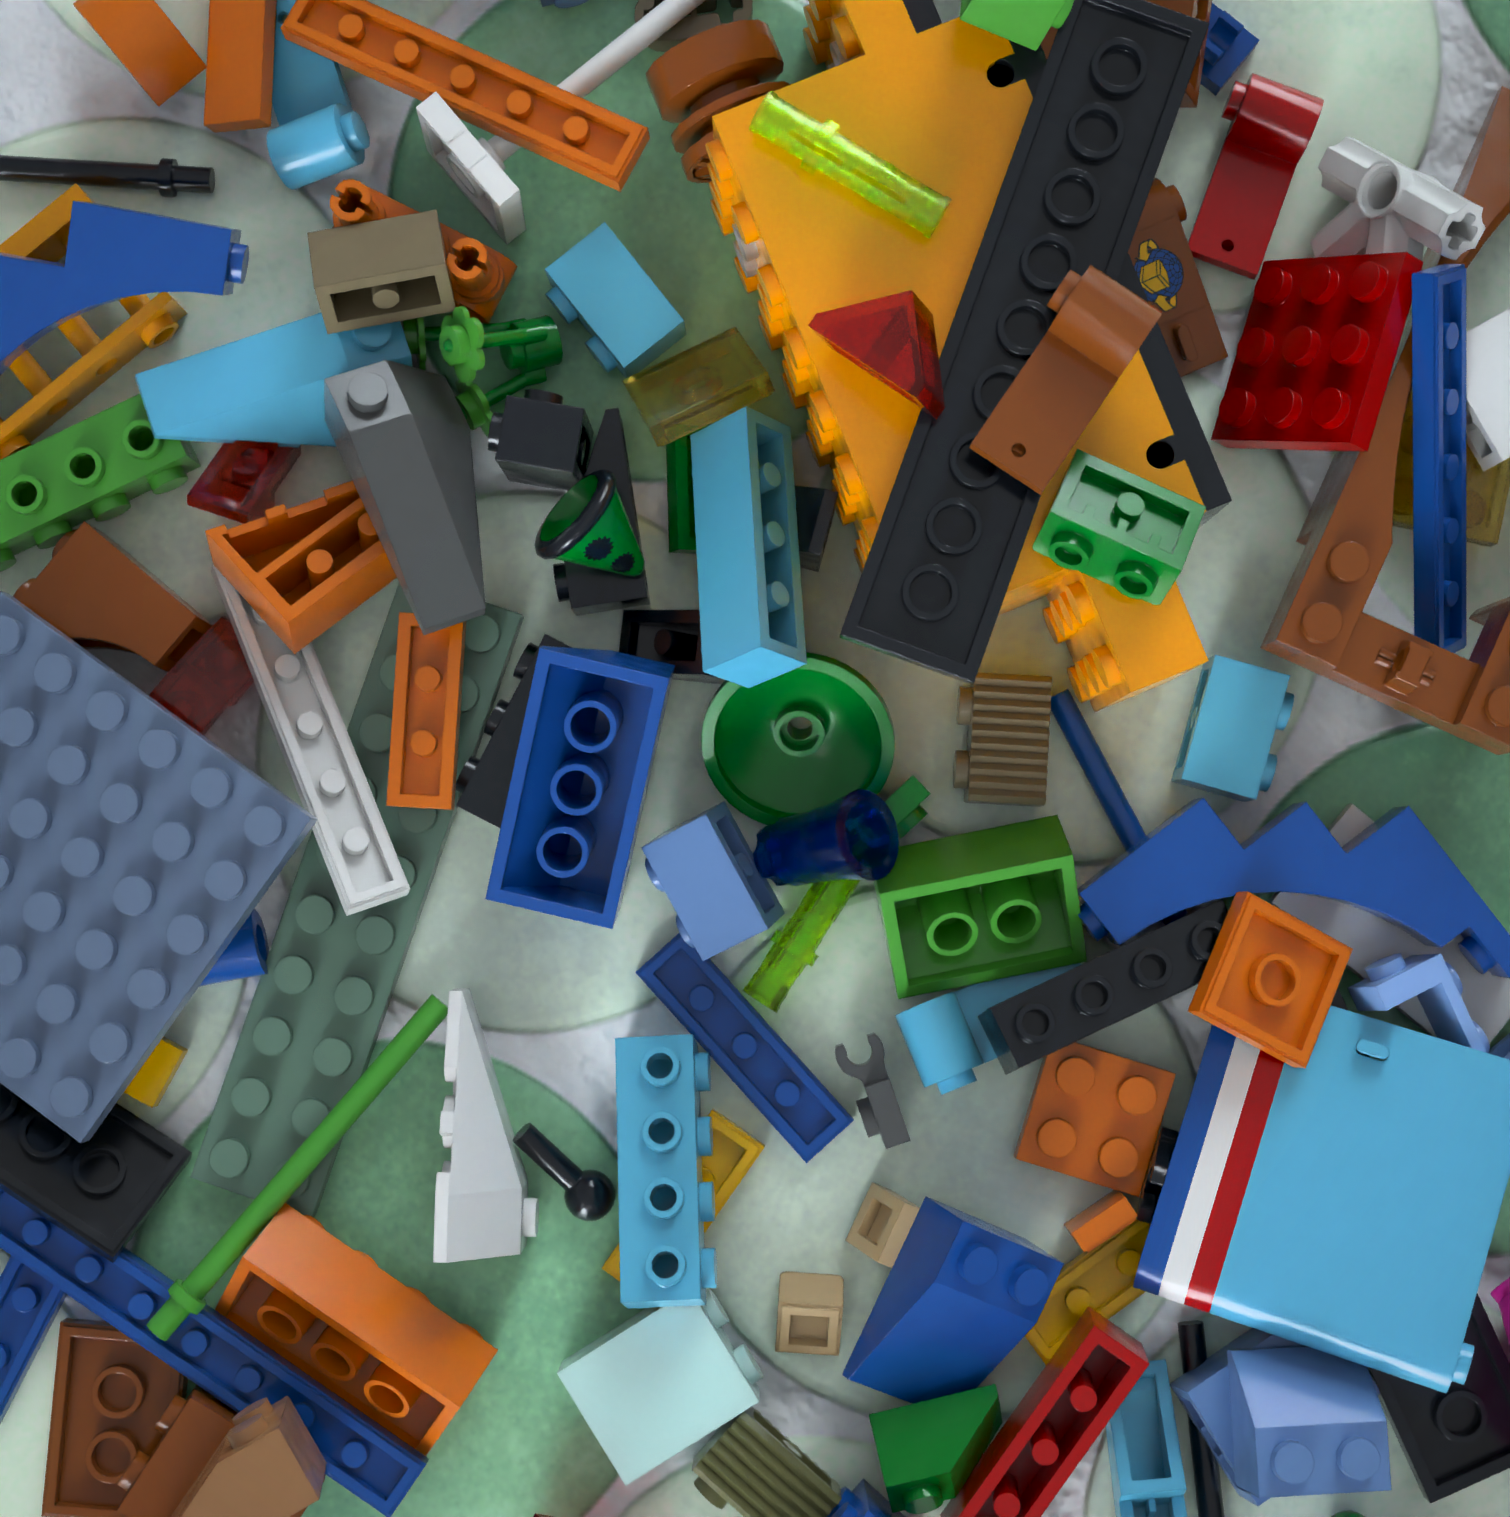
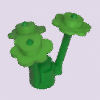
[401,306,563,438]

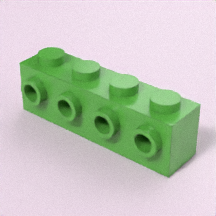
[0,394,201,572]

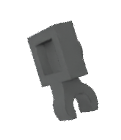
[835,1032,911,1149]

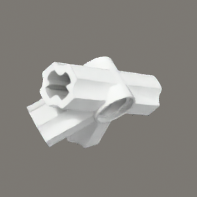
[1310,136,1486,261]

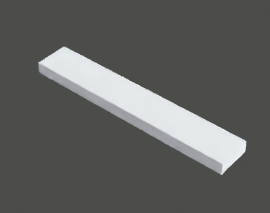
[211,563,410,916]

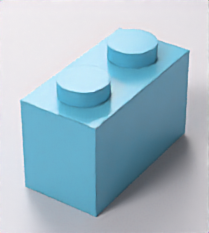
[545,222,686,381]
[1171,655,1294,802]

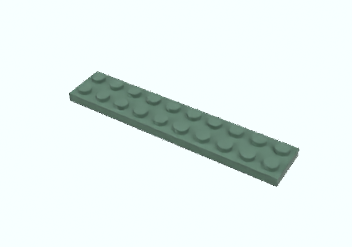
[190,583,524,1217]

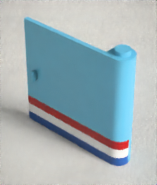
[1133,1005,1510,1393]

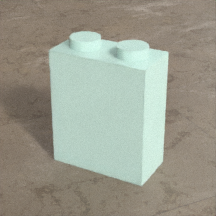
[557,1288,763,1486]

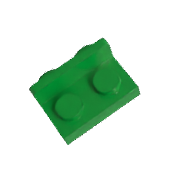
[1032,449,1206,605]

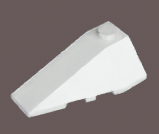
[433,988,539,1263]

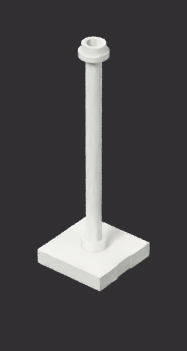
[416,0,705,244]

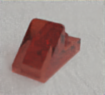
[187,440,301,524]

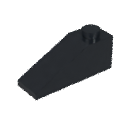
[553,408,651,616]

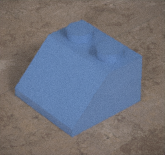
[1227,1345,1392,1498]

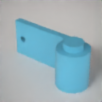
[267,0,370,190]
[895,963,1081,1095]

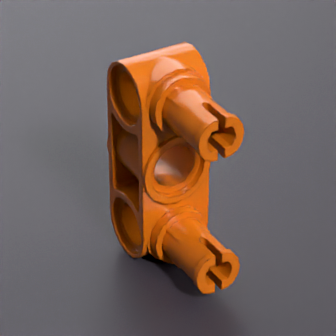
[330,179,517,323]

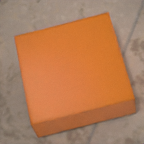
[1064,1190,1138,1253]

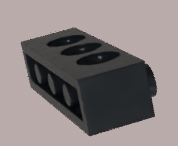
[978,899,1228,1075]

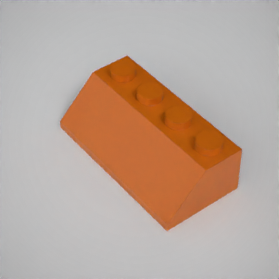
[215,1203,498,1456]

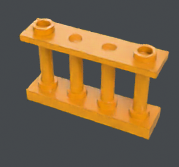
[0,183,188,460]

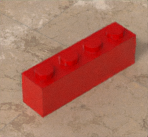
[940,1306,1149,1517]

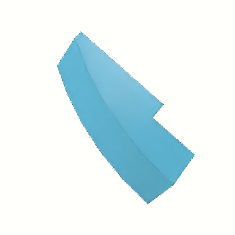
[1106,1359,1187,1517]

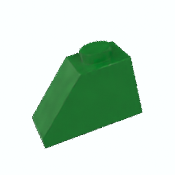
[869,1384,1003,1514]

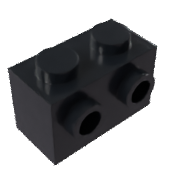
[488,389,594,491]

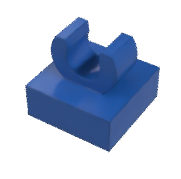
[1200,3,1259,96]

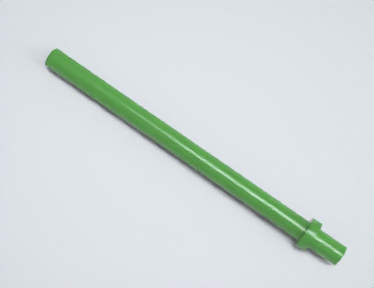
[146,994,448,1341]

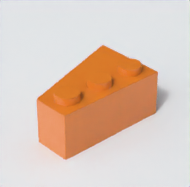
[205,481,397,654]

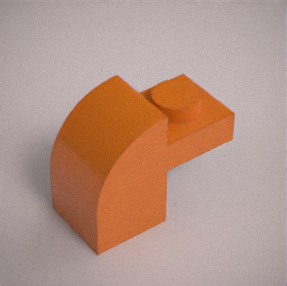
[73,0,207,107]

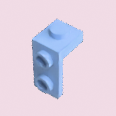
[1348,953,1490,1053]

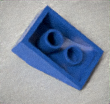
[842,1196,1064,1404]

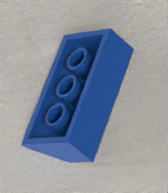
[485,646,676,929]

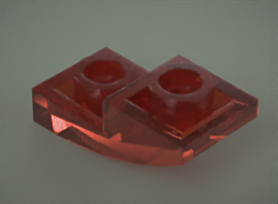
[149,616,254,735]

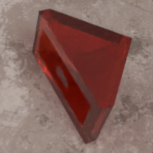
[808,290,945,419]

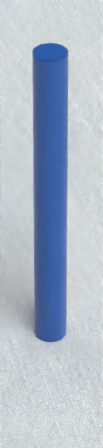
[1051,689,1188,925]

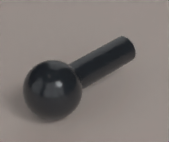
[513,1122,615,1221]

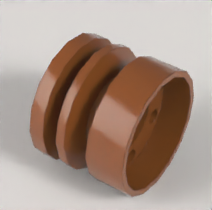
[646,19,791,183]

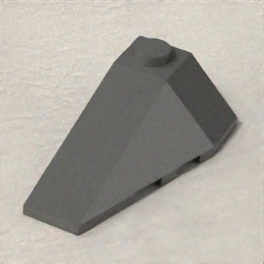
[324,360,486,635]

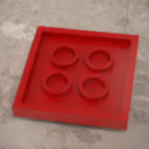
[1211,252,1423,452]

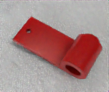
[1188,73,1324,280]

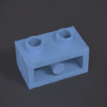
[641,801,785,961]

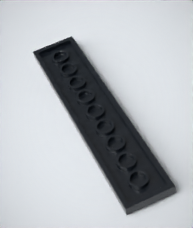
[839,0,1210,685]

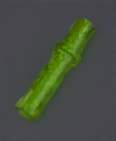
[749,91,952,238]
[742,830,879,1013]

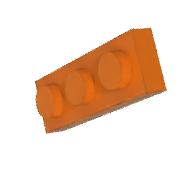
[386,612,467,810]

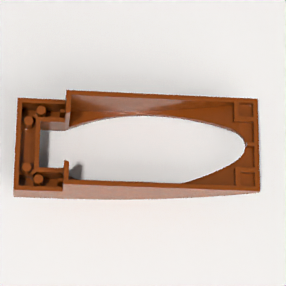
[1260,86,1510,755]

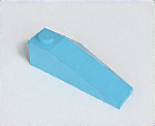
[135,313,413,450]

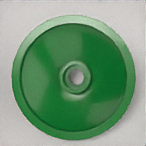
[701,652,895,831]

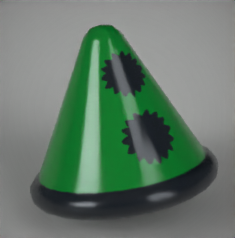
[534,469,645,576]

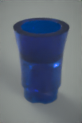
[753,789,899,886]

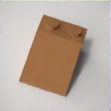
[171,1396,327,1517]

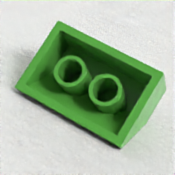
[869,815,1087,999]

